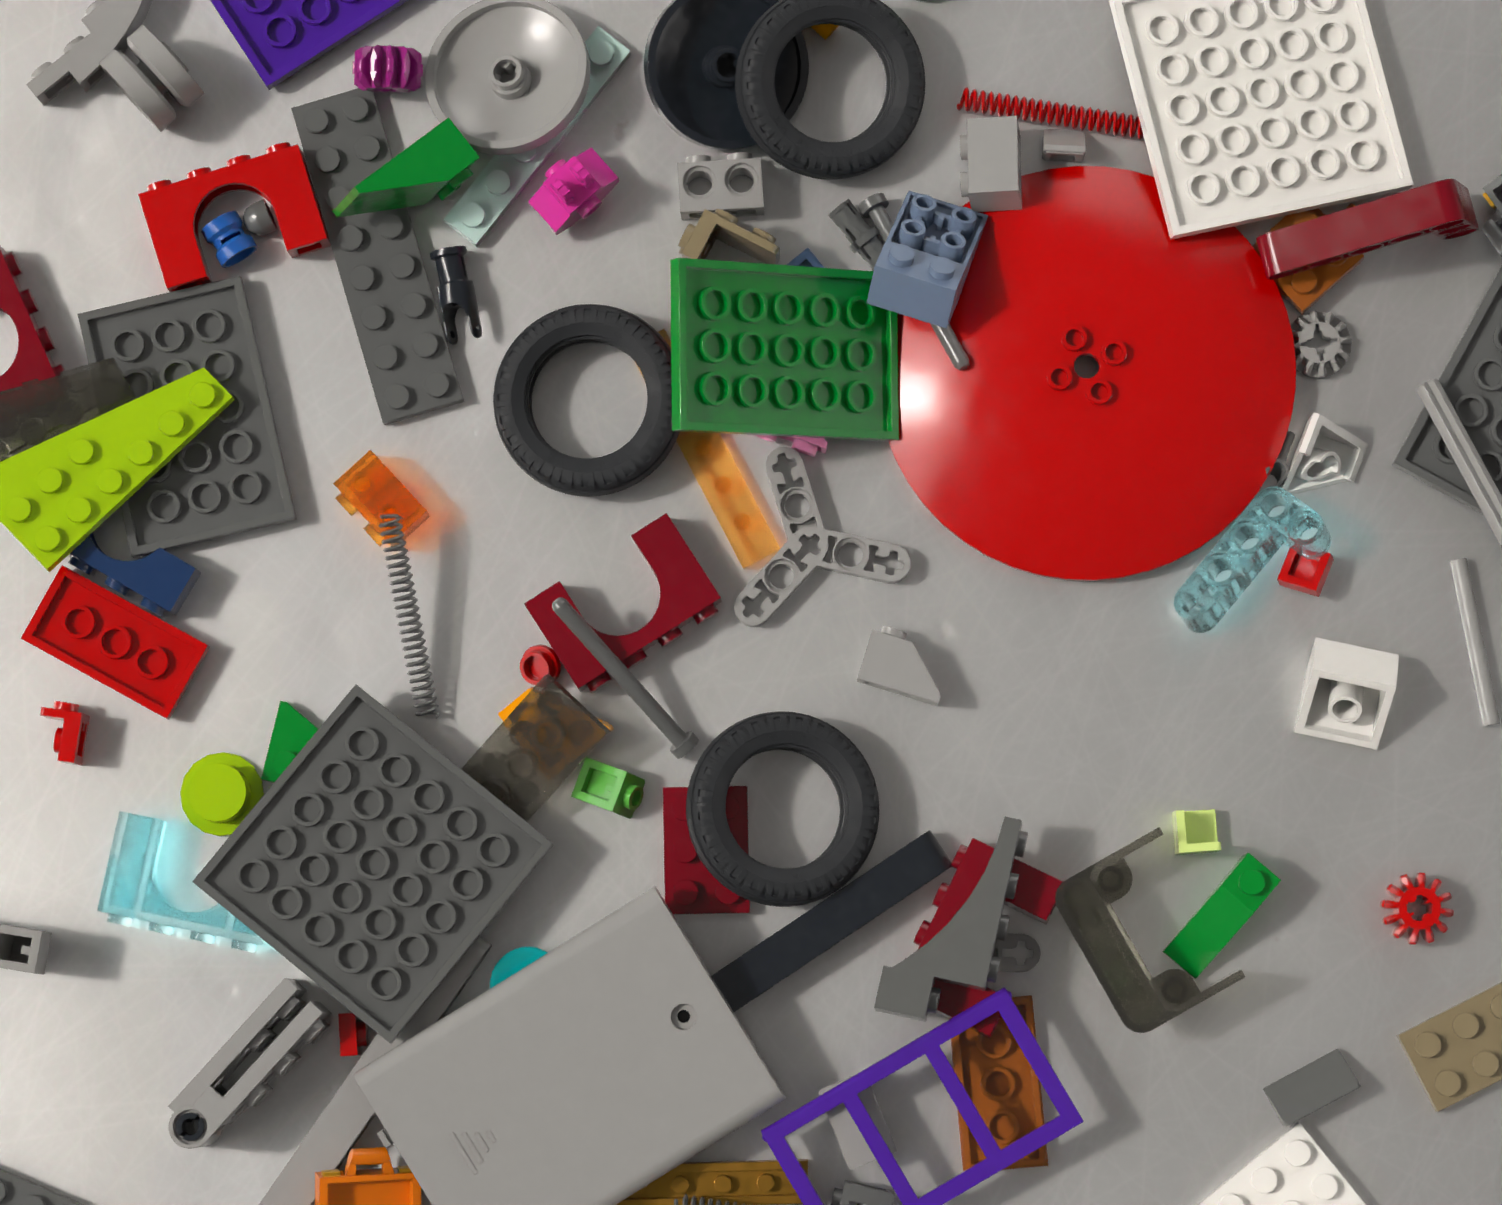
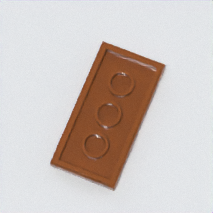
[951,995,1048,1171]

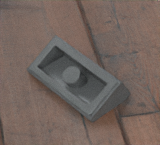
[1263,1049,1361,1127]

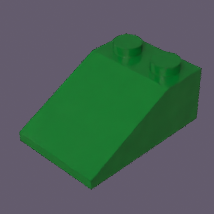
[333,117,480,218]

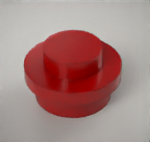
[520,644,561,687]

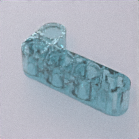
[1174,486,1332,633]

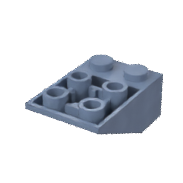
[866,191,988,329]

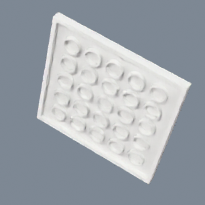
[1109,0,1414,240]

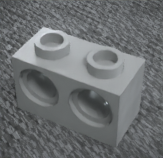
[677,152,764,220]

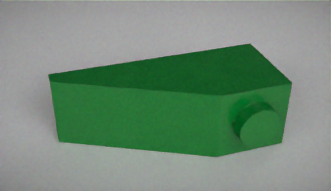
[1162,853,1281,979]

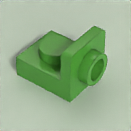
[571,757,645,819]

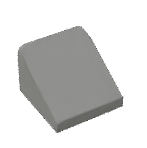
[1042,129,1086,162]

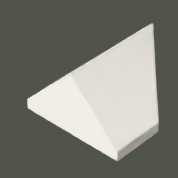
[1277,413,1368,499]

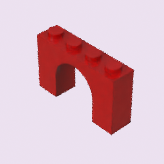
[138,142,331,292]

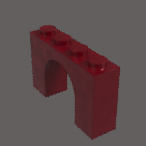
[0,246,72,432]
[524,513,722,693]
[904,838,1065,1039]

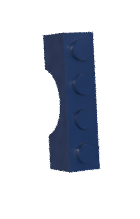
[68,532,201,617]

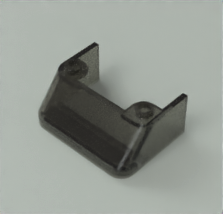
[1055,827,1245,1033]

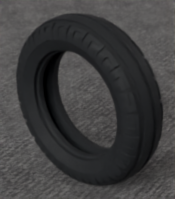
[735,0,925,180]
[493,304,680,497]
[686,711,880,907]

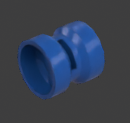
[201,211,258,268]

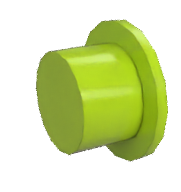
[180,752,264,836]

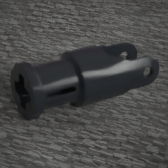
[430,246,482,345]

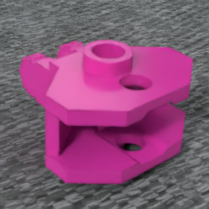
[528,147,619,235]

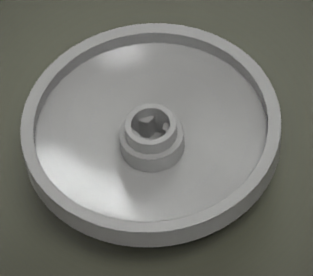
[425,0,591,155]

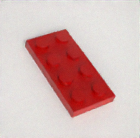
[21,565,210,720]

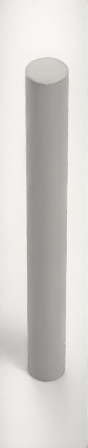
[1450,558,1500,726]

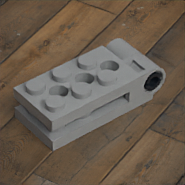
[168,978,332,1149]

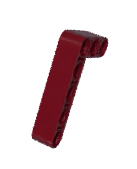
[1256,179,1479,280]

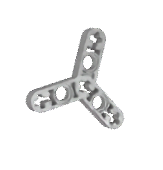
[734,447,911,627]

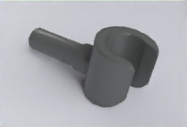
[1266,431,1295,491]

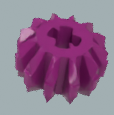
[352,45,423,93]

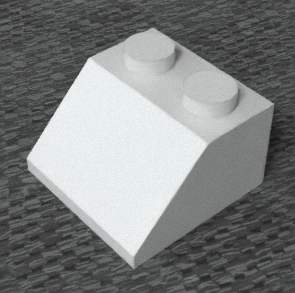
[1294,637,1399,750]

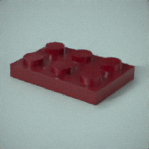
[663,786,750,915]

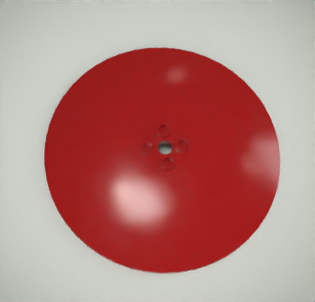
[888,166,1296,581]

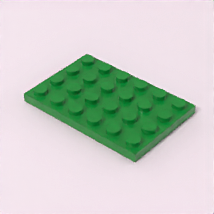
[670,258,899,441]

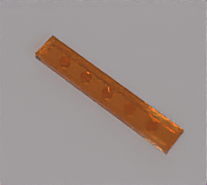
[634,329,780,570]

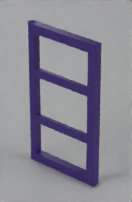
[761,987,1084,1205]

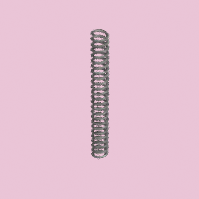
[378,514,440,719]

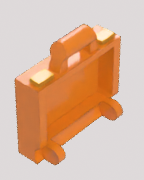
[315,1147,421,1205]

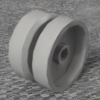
[99,25,204,132]

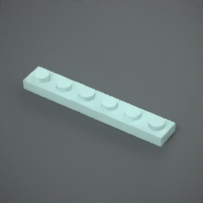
[444,26,631,247]

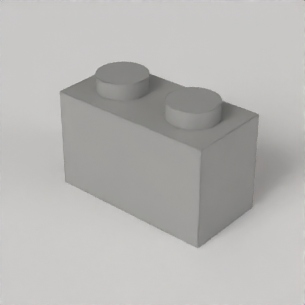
[960,116,1022,212]

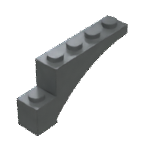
[874,816,1028,1022]

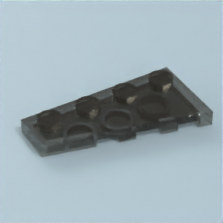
[0,357,135,462]

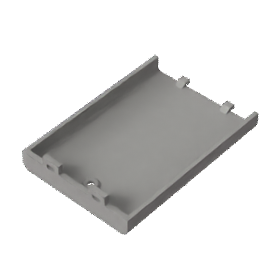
[354,886,786,1205]

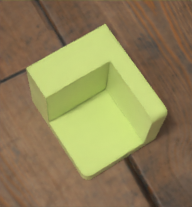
[1172,809,1221,855]

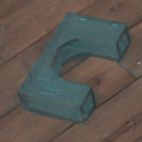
[97,811,268,953]

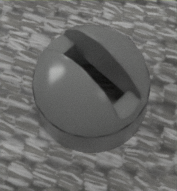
[243,199,278,236]

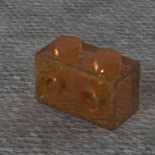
[333,450,430,547]

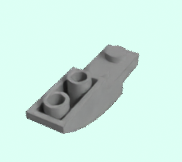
[26,0,152,106]

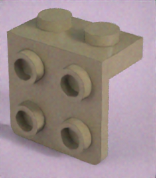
[678,209,780,264]

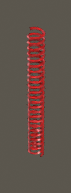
[957,87,1143,140]

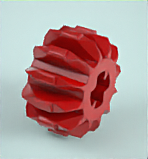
[1380,872,1454,945]

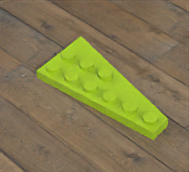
[0,367,234,572]

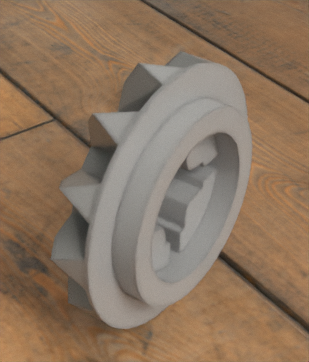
[1291,310,1352,378]

